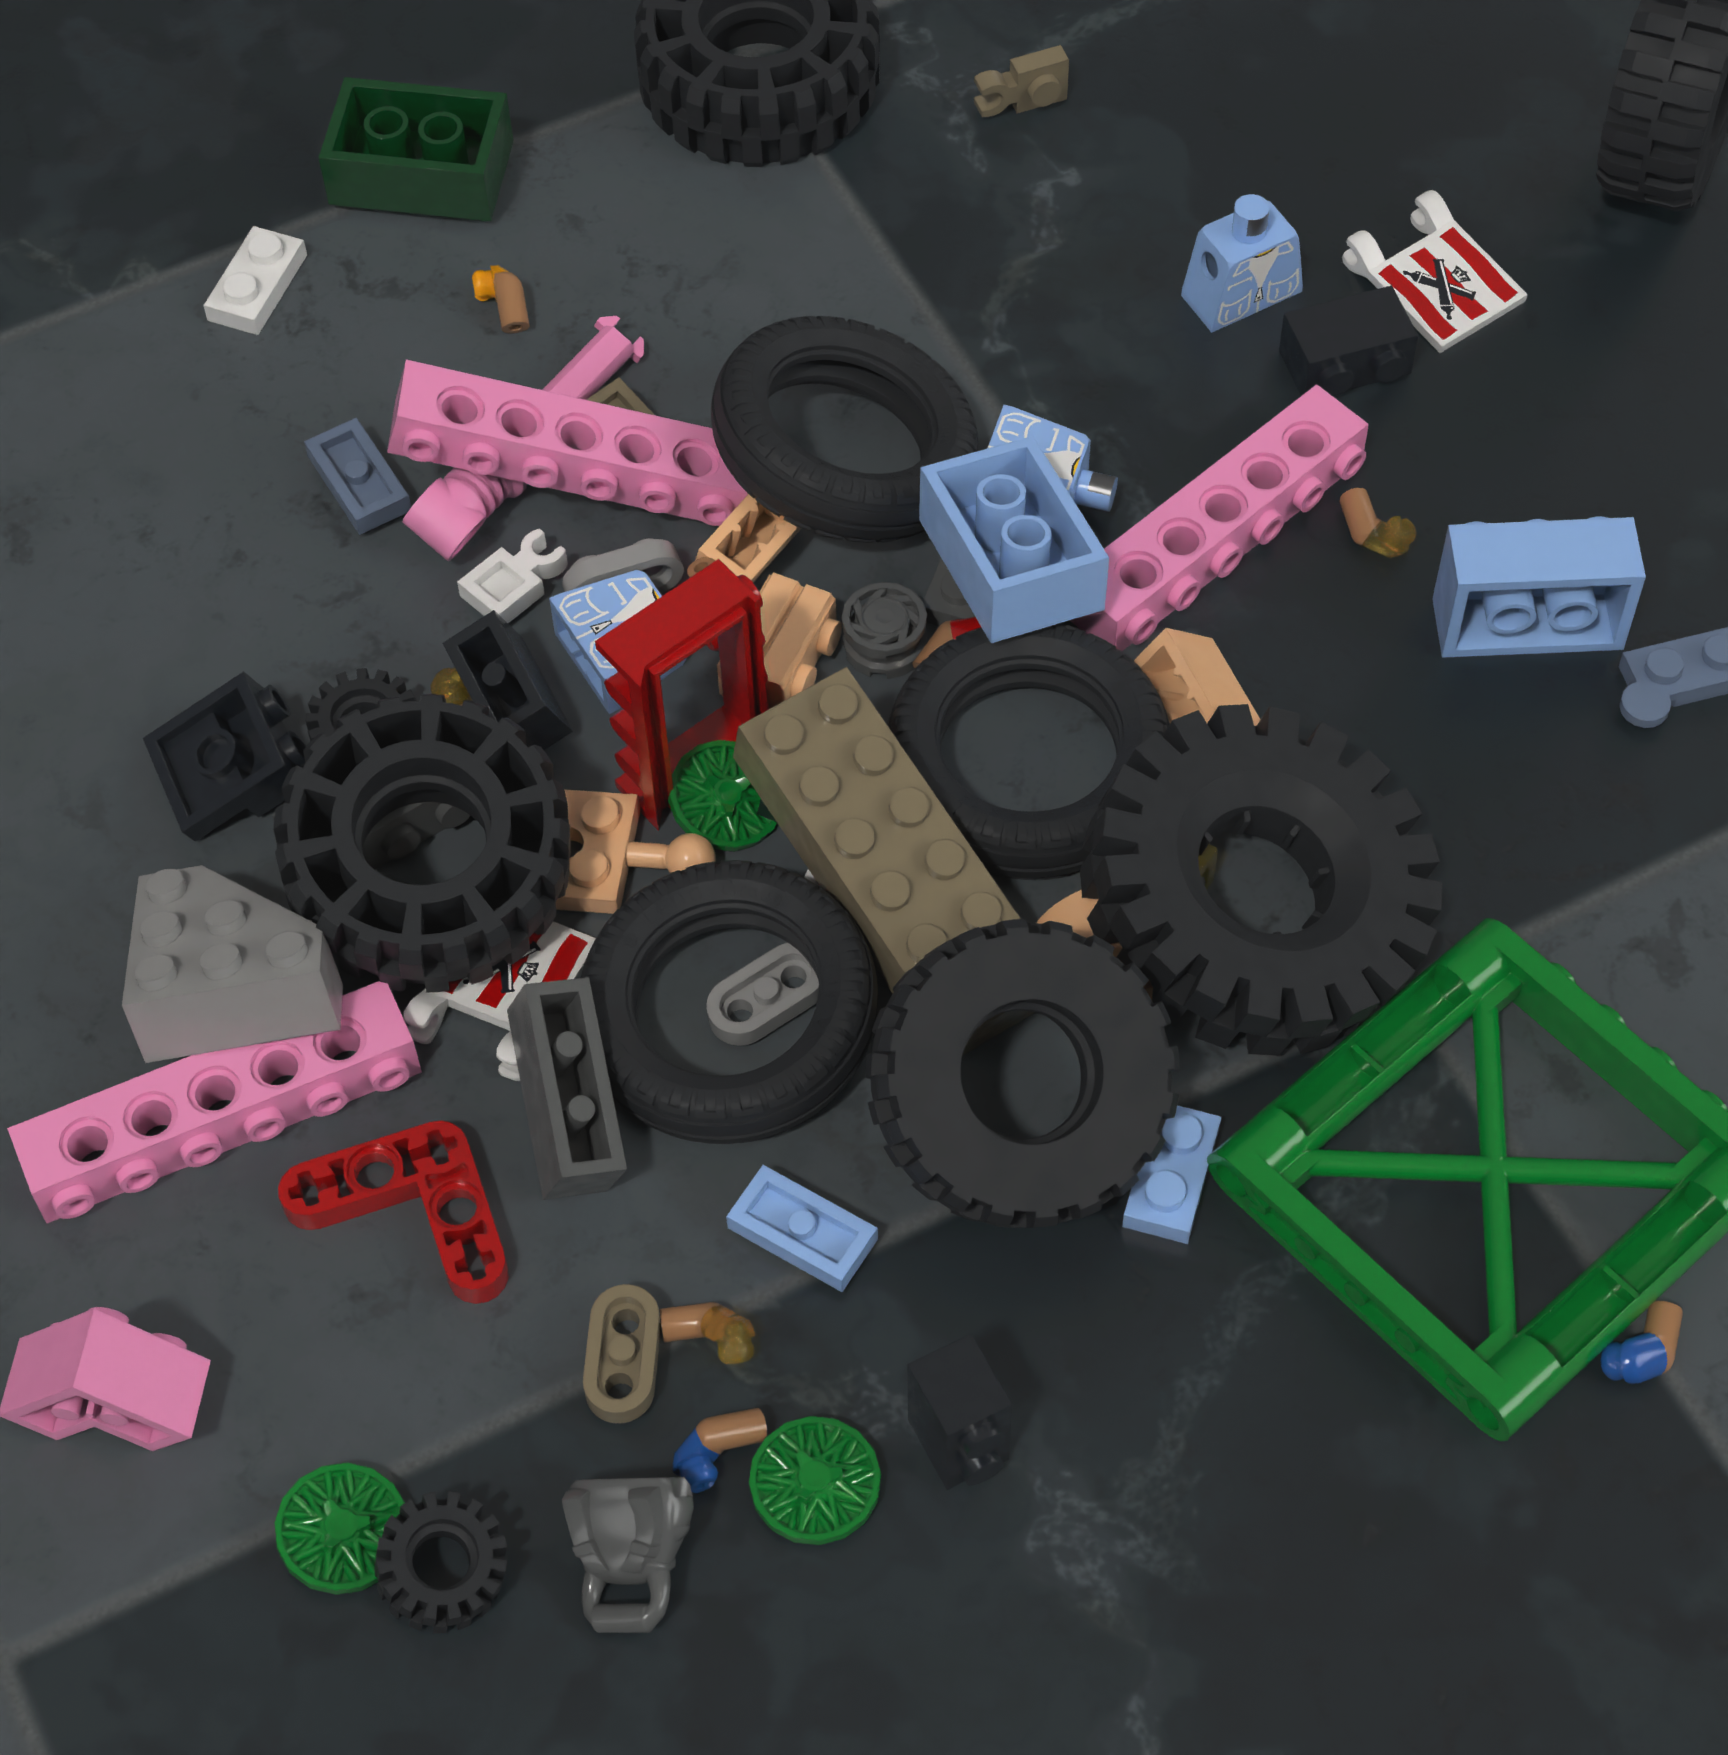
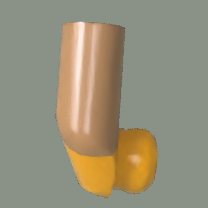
[472,265,530,333]

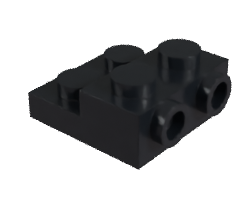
[143,671,306,841]

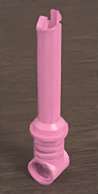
[402,316,644,561]

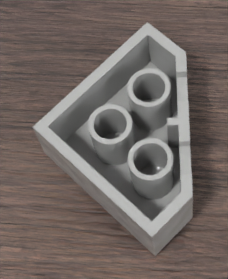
[122,865,343,1063]

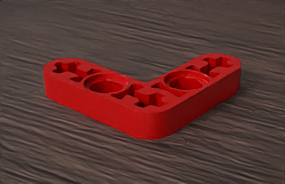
[278,1120,509,1304]

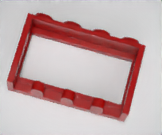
[595,559,769,831]

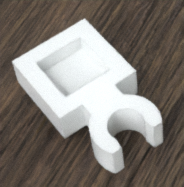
[457,529,568,623]

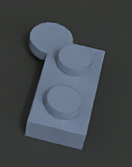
[1618,627,1728,728]

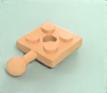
[556,789,716,914]

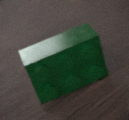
[318,77,514,221]

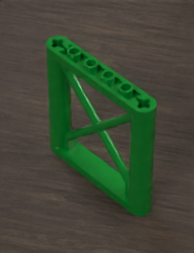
[1207,918,1728,1441]

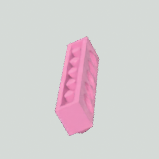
[387,360,748,526]
[1069,384,1369,651]
[7,981,422,1224]

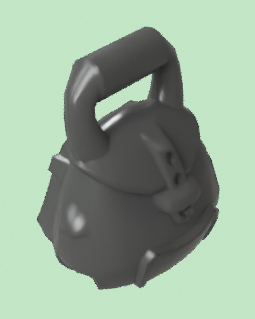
[562,1477,694,1633]

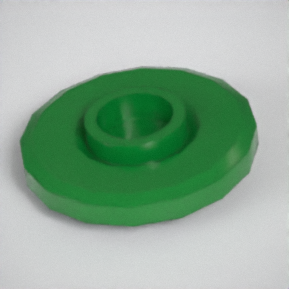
[668,740,777,852]
[749,1416,881,1545]
[274,1463,405,1595]

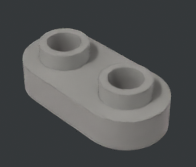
[562,538,684,594]
[707,943,819,1046]

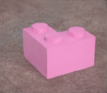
[0,1307,211,1451]

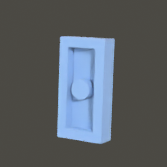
[1122,1105,1222,1244]
[726,1165,878,1292]

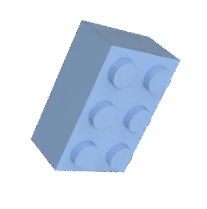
[919,436,1109,643]
[1432,516,1646,658]

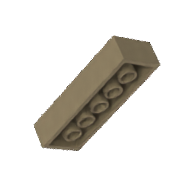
[733,667,1035,1056]

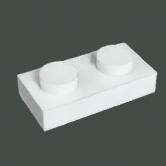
[203,226,307,335]

